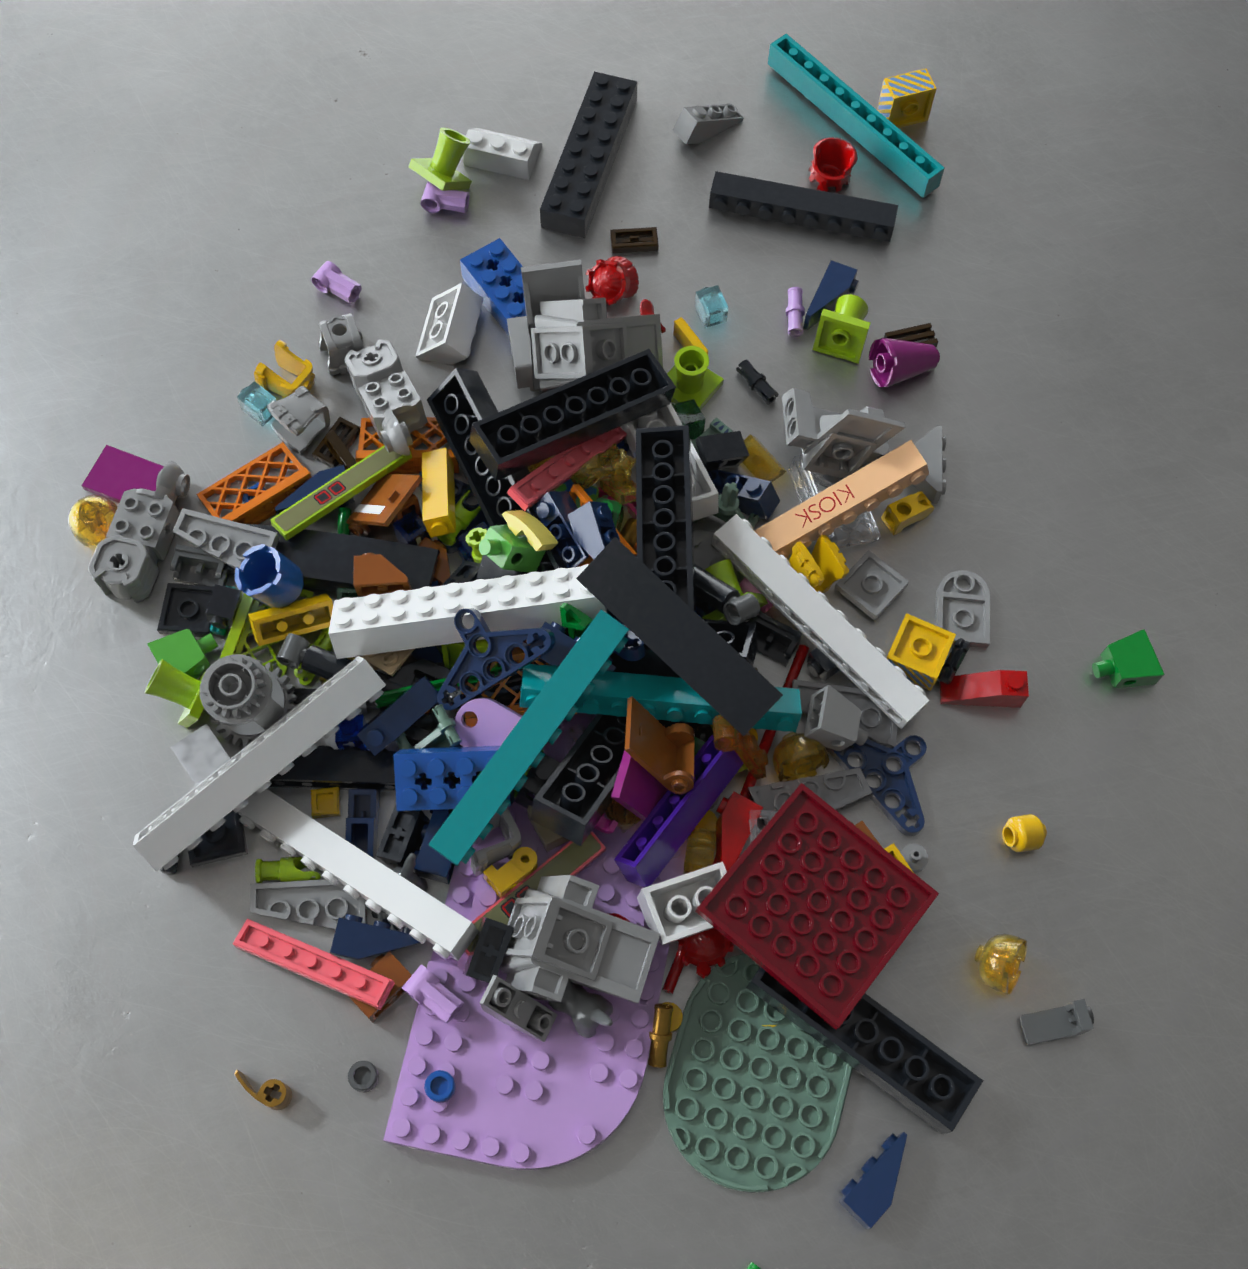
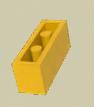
[248,593,333,646]

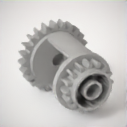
[200,654,298,747]

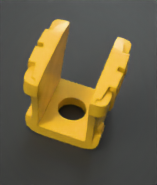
[254,340,315,399]
[789,535,849,593]

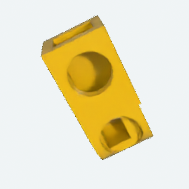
[881,491,934,536]
[483,847,538,898]

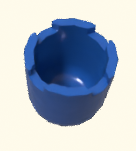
[235,544,303,608]

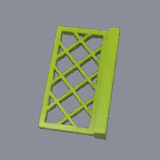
[219,589,314,677]

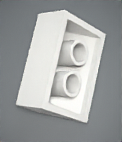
[463,128,542,180]
[415,283,484,365]
[637,862,727,945]

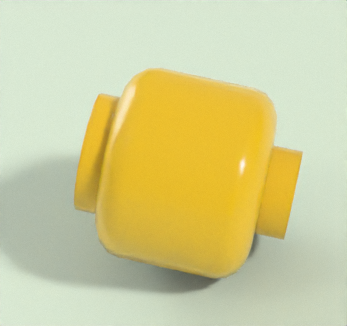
[1002,814,1047,853]

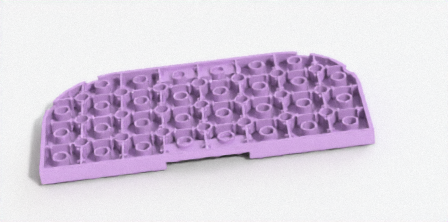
[383,702,690,1170]

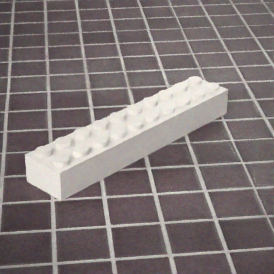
[328,564,607,659]
[133,656,386,872]

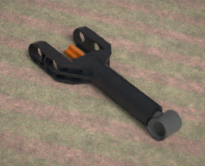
[634,543,760,625]
[276,633,451,746]

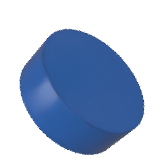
[424,1070,456,1103]

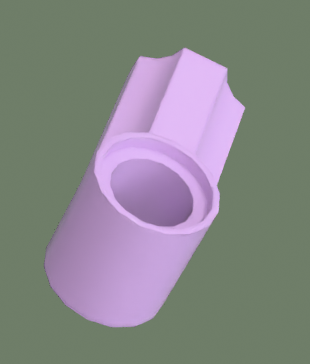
[420,181,470,213]
[311,261,362,303]
[402,965,464,1024]

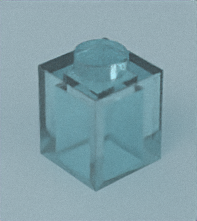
[694,285,729,328]
[237,381,276,427]

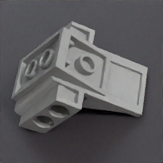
[507,259,585,393]
[531,298,663,392]
[782,388,905,479]
[500,875,660,1004]

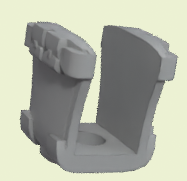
[318,313,364,376]
[267,386,330,454]
[470,809,522,877]

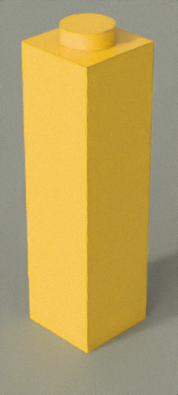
[422,448,456,538]

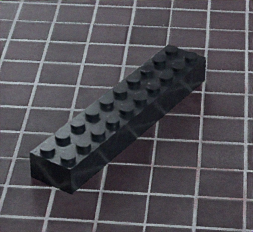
[427,368,567,572]

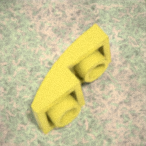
[502,510,558,551]

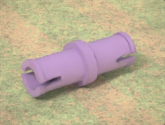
[786,287,805,337]

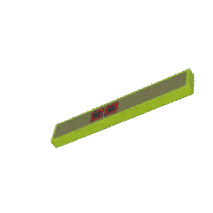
[270,445,412,540]

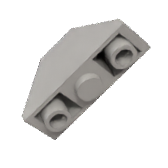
[912,426,946,504]
[480,975,557,1042]

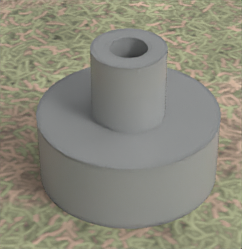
[900,844,928,874]

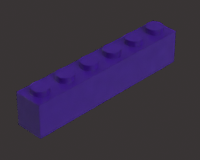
[614,735,744,888]

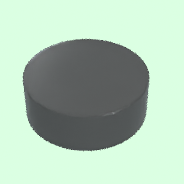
[348,1061,379,1092]

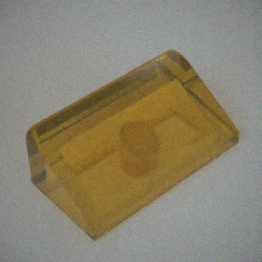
[742,434,787,482]

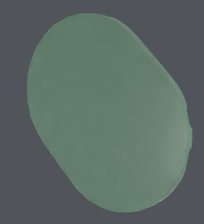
[663,953,853,1193]

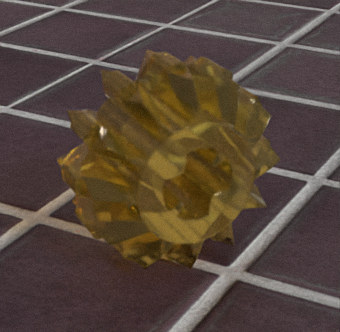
[684,828,717,873]

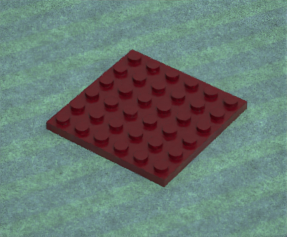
[695,783,939,1030]

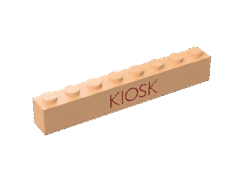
[754,440,929,558]

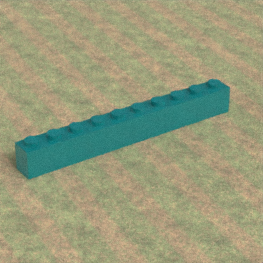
[768,33,945,198]
[428,609,629,866]
[519,664,802,732]

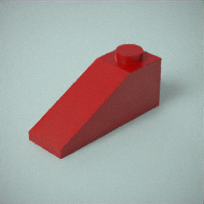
[940,670,1029,708]
[716,791,763,871]

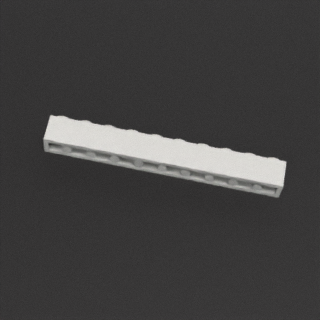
[711,514,930,729]
[238,789,479,961]

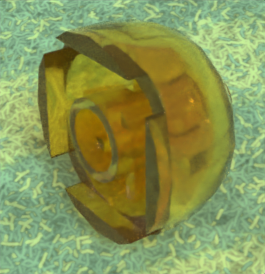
[68,495,118,547]
[772,732,830,782]
[975,934,1027,995]

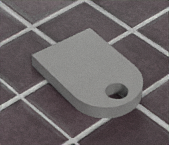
[935,570,990,648]

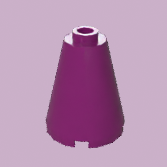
[869,338,940,387]

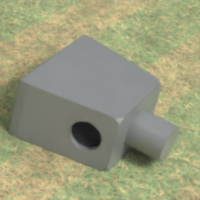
[804,685,868,751]

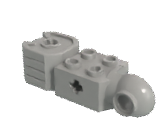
[344,340,428,456]
[88,461,190,603]

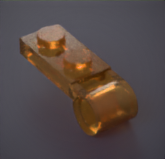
[713,715,769,780]

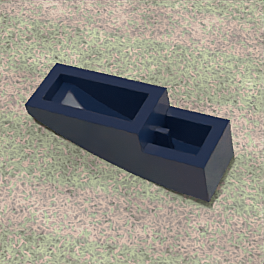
[345,789,380,859]

